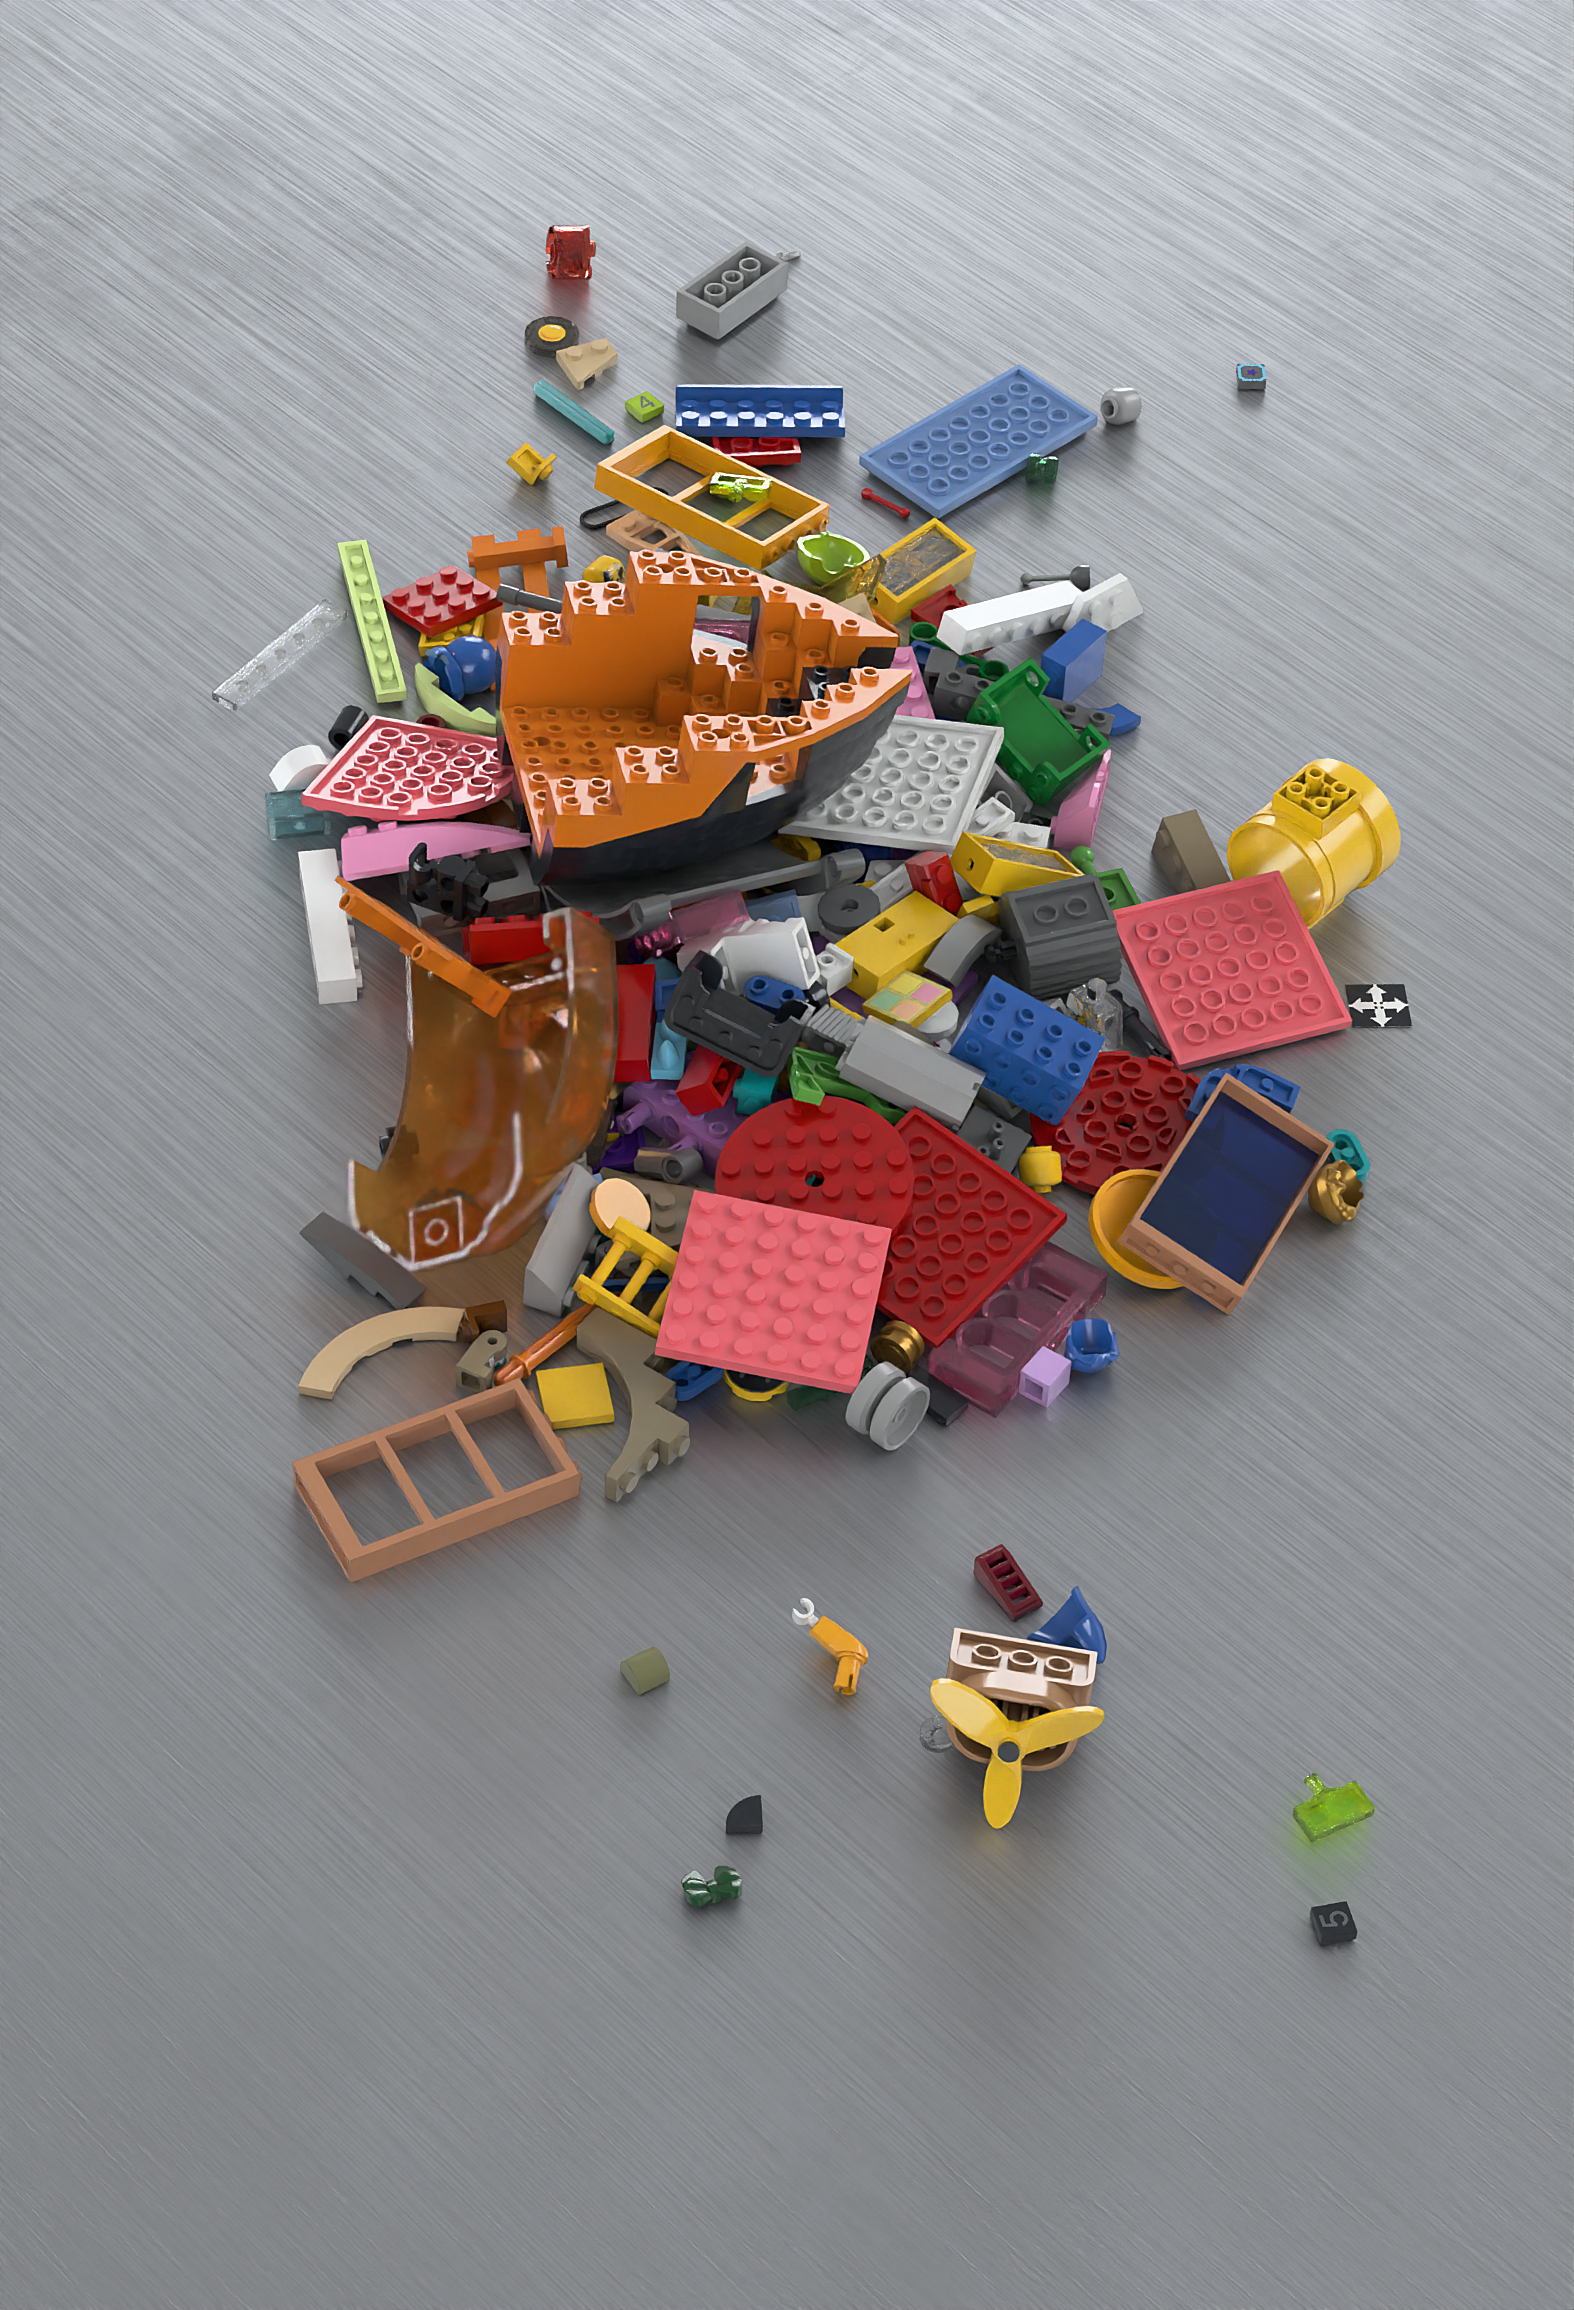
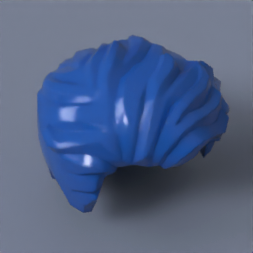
[1064,1318,1121,1373]

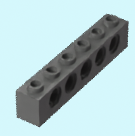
[931,668,1115,748]

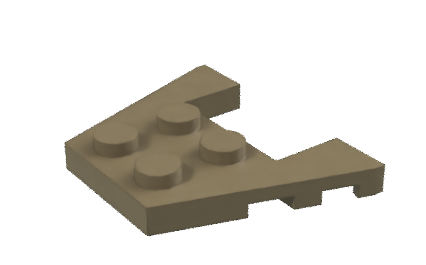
[616,1176,715,1271]

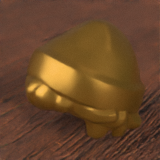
[1308,1160,1365,1224]

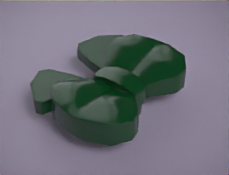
[681,1866,742,1907]

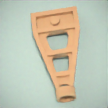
[606,509,706,558]

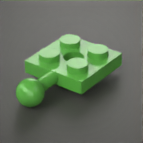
[1070,846,1141,911]

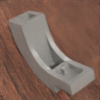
[924,914,1003,988]

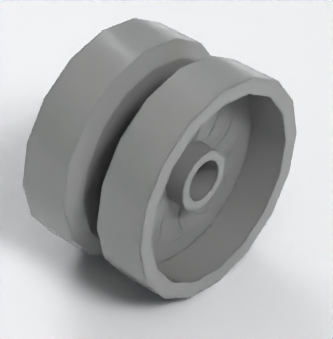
[845,1361,930,1451]

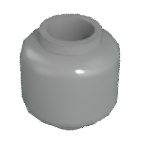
[1100,386,1142,425]

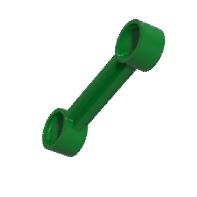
[909,622,1009,682]

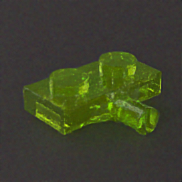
[710,472,772,503]
[1292,1773,1375,1842]

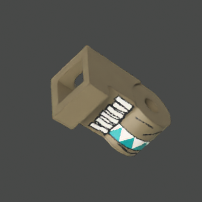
[456,1330,507,1394]

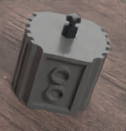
[984,873,1122,1000]

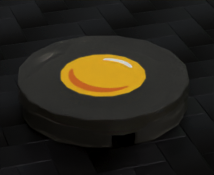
[524,316,579,358]

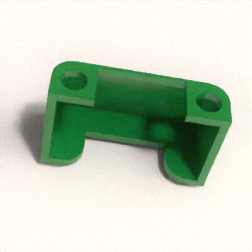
[967,657,1111,805]

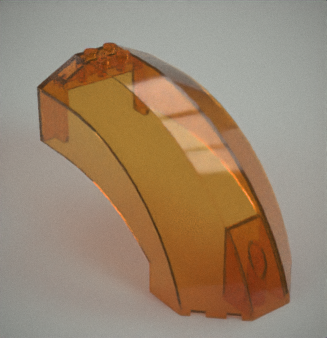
[348,906,619,1273]

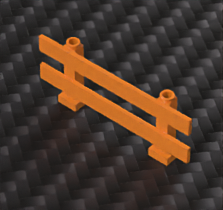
[467,526,569,694]
[334,876,512,1018]

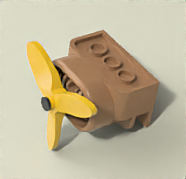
[930,1627,1104,1829]

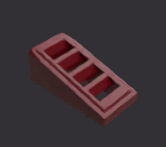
[973,1544,1043,1621]

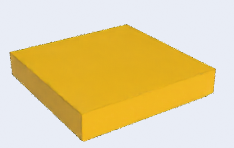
[536,1363,614,1430]

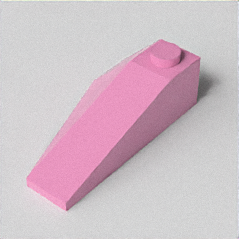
[1050,750,1112,850]

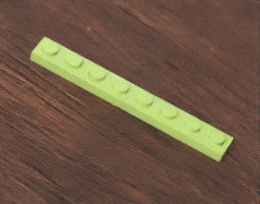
[338,540,407,703]

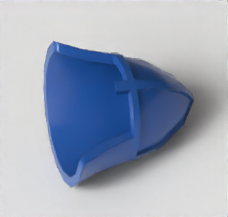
[1027,1585,1107,1664]

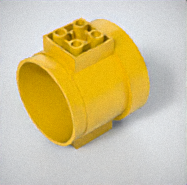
[1227,759,1401,930]

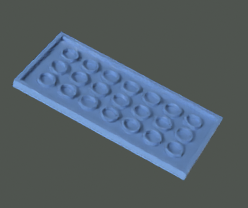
[859,364,1098,519]

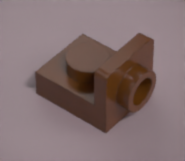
[460,1300,507,1346]

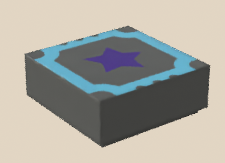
[1236,364,1266,389]

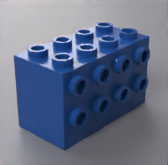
[948,975,1106,1126]

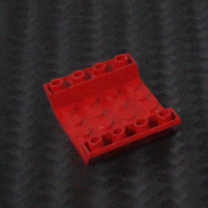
[461,911,600,965]

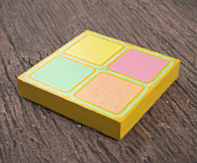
[862,969,953,1029]

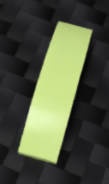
[415,663,496,738]

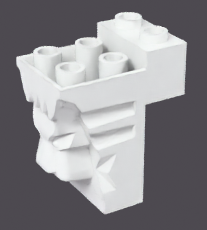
[677,909,821,996]

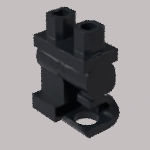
[407,842,489,923]

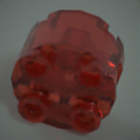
[546,225,596,280]

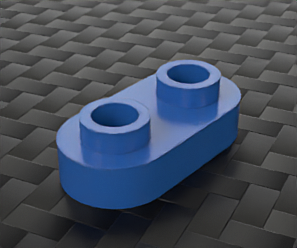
[744,976,805,1015]
[665,1361,724,1401]

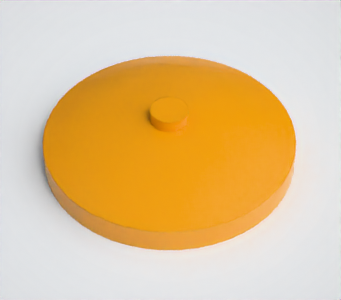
[1088,1169,1216,1289]

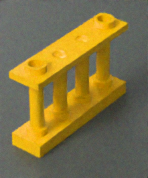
[572,1215,678,1360]

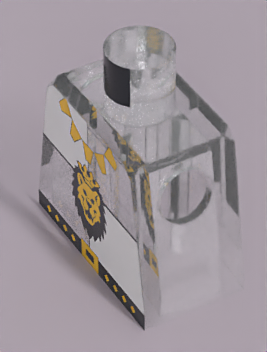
[1066,978,1123,1052]

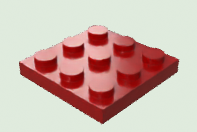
[382,565,503,638]

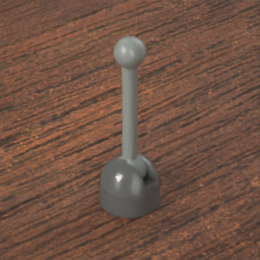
[1020,565,1090,588]

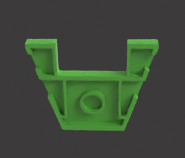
[786,1047,906,1124]

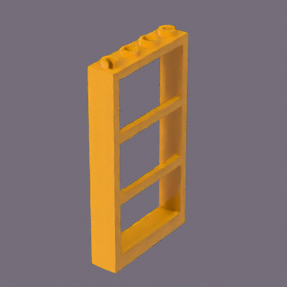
[594,425,830,571]

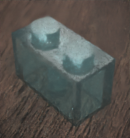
[264,789,331,840]

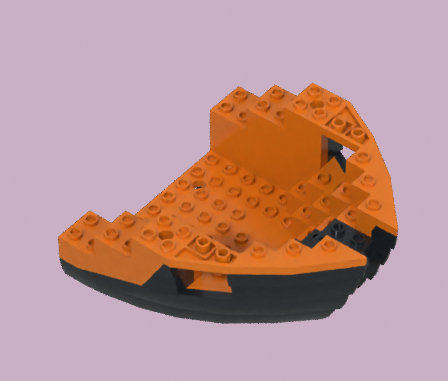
[495,550,912,886]

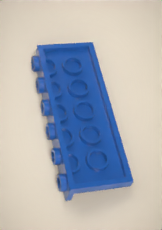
[675,384,845,437]

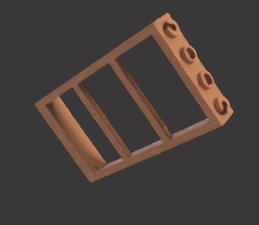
[292,1378,583,1583]

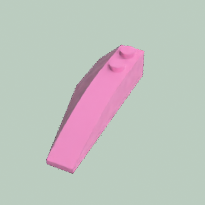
[341,820,533,881]

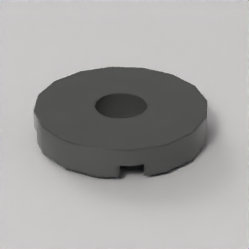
[817,884,881,935]

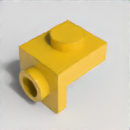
[506,442,557,486]

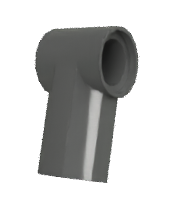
[634,1147,703,1184]

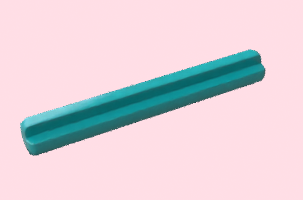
[534,380,615,445]

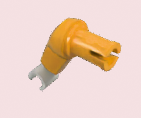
[792,1598,868,1695]

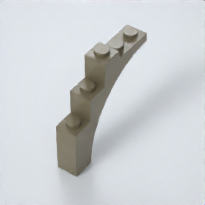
[577,1307,690,1503]

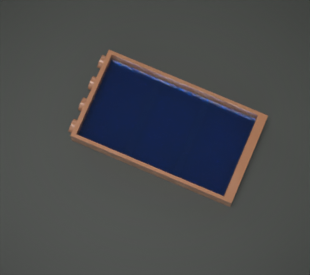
[1117,1073,1335,1315]

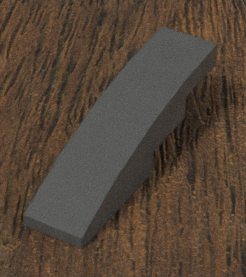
[299,1212,427,1310]

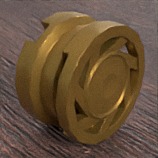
[870,1320,925,1373]

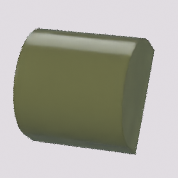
[620,1646,670,1695]

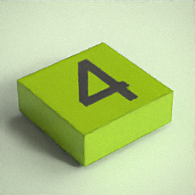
[625,391,664,423]

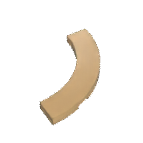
[298,1306,465,1400]

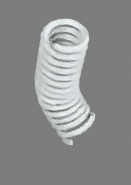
[777,249,801,261]

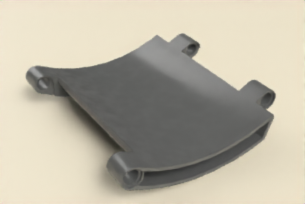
[541,837,865,942]

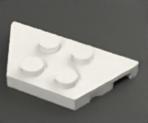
[1062,573,1143,633]

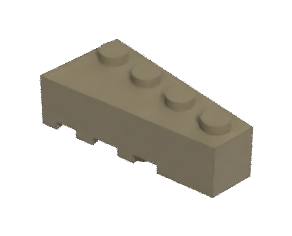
[1151,809,1231,894]

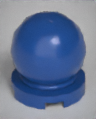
[423,635,496,702]

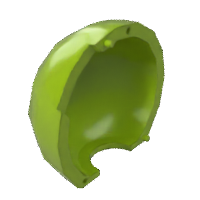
[797,531,870,588]

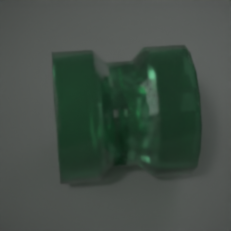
[1026,453,1059,485]

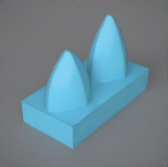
[651,1019,688,1080]

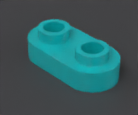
[1326,1129,1370,1183]

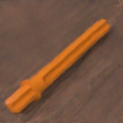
[493,1278,622,1386]

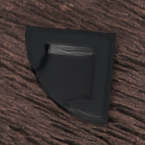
[726,1795,763,1833]

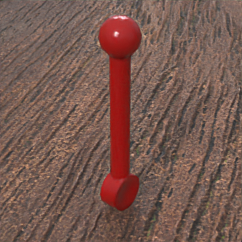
[861,488,910,518]

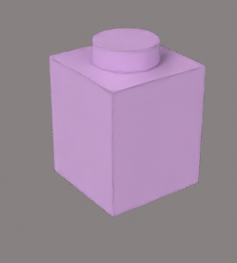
[1018,1346,1071,1408]

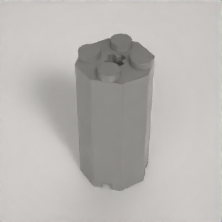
[835,1015,986,1135]

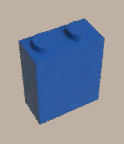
[1040,618,1107,703]

